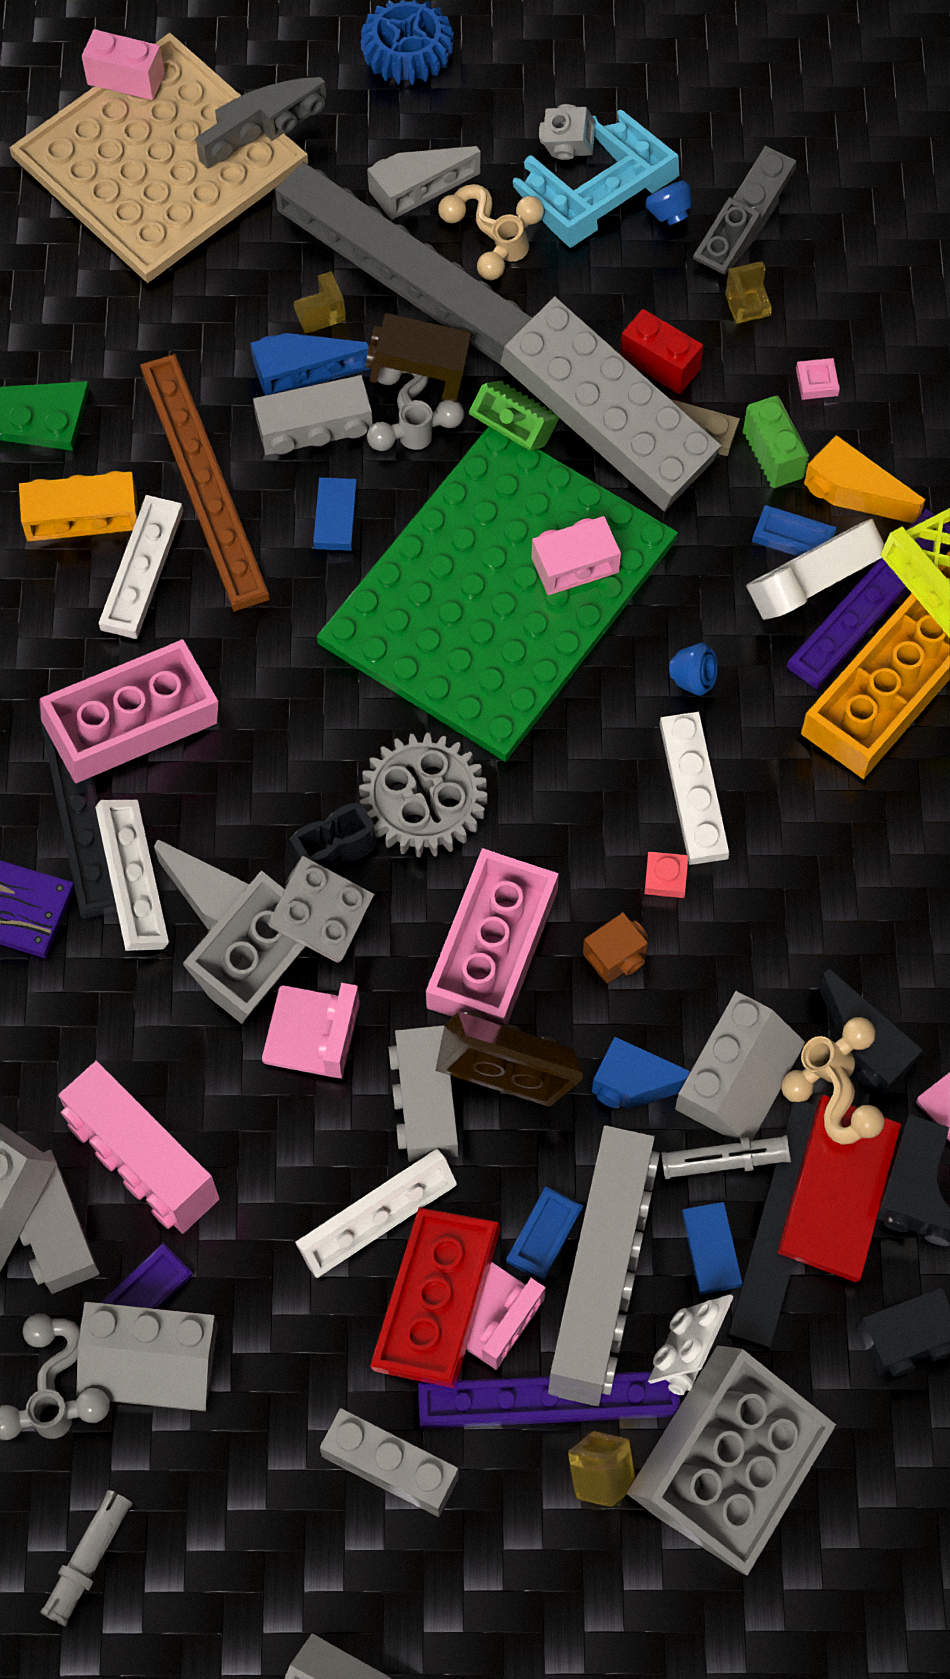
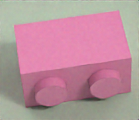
[82,29,165,100]
[532,516,621,595]

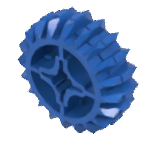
[361,0,454,85]

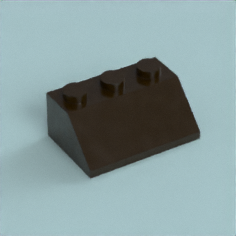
[435,1012,583,1107]

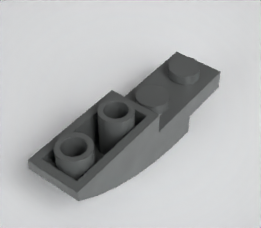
[196,77,327,169]
[693,146,796,275]

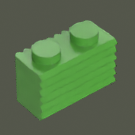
[469,381,559,451]
[743,396,809,488]

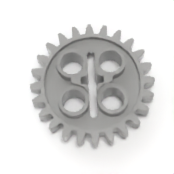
[359,733,487,857]

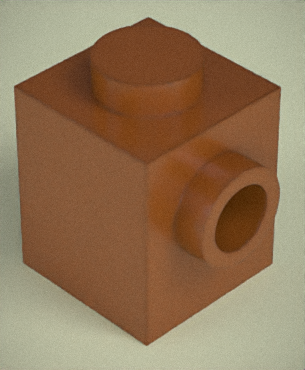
[583,913,648,984]

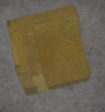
[725,261,772,324]
[293,272,346,334]
[568,1431,635,1507]

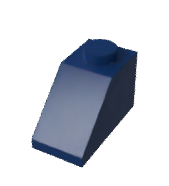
[592,1037,690,1110]

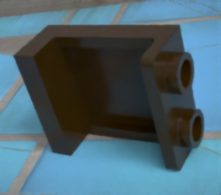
[365,313,471,402]

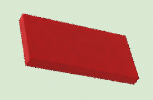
[777,1095,901,1282]
[370,1207,501,1388]

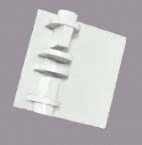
[648,1294,733,1395]

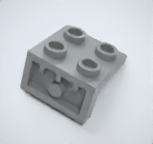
[268,856,374,962]

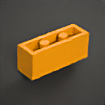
[19,471,138,542]

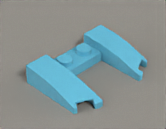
[513,110,679,248]

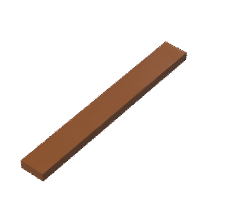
[140,354,270,611]

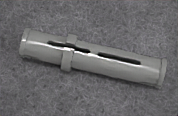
[662,1135,791,1179]
[40,1490,133,1626]

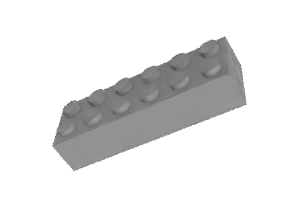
[500,296,721,512]
[548,1125,660,1407]

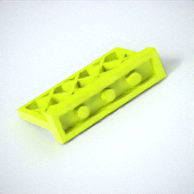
[880,508,950,638]

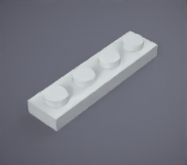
[99,495,183,639]
[660,712,729,865]
[95,800,169,951]
[295,1149,457,1278]

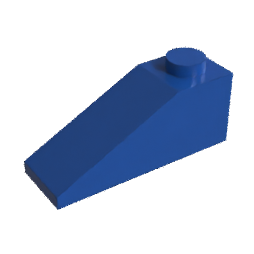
[251,333,370,396]

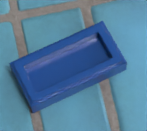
[313,477,357,551]
[752,505,837,556]
[506,1186,583,1282]
[682,1202,742,1295]

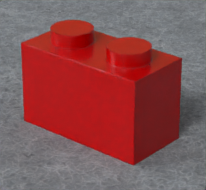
[620,309,703,395]

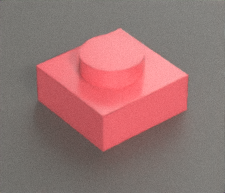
[644,852,688,898]

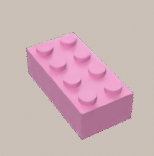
[40,639,218,784]
[426,848,559,1025]
[58,1061,220,1234]

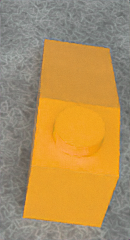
[804,435,925,523]

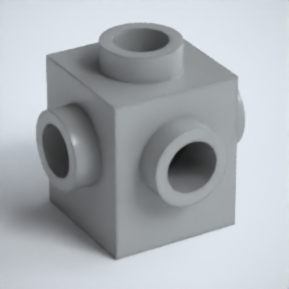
[539,104,596,160]

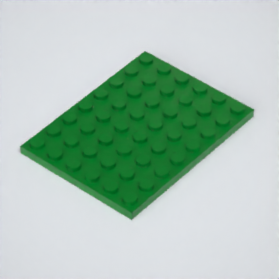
[317,427,678,762]

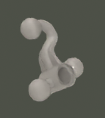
[367,367,465,451]
[0,1313,110,1440]

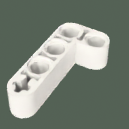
[746,519,885,620]

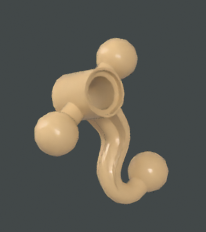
[438,184,544,281]
[781,1017,885,1144]

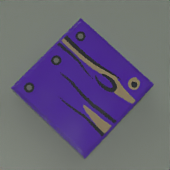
[0,861,75,958]

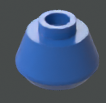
[645,180,692,226]
[669,643,717,696]

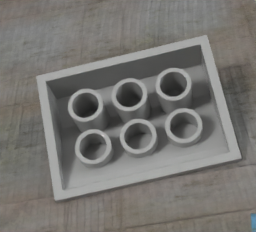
[627,1345,836,1575]

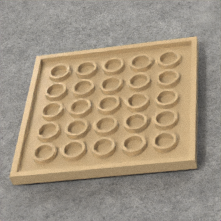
[9,33,308,283]

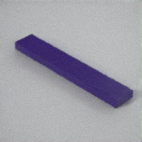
[787,509,950,689]
[418,1371,680,1429]

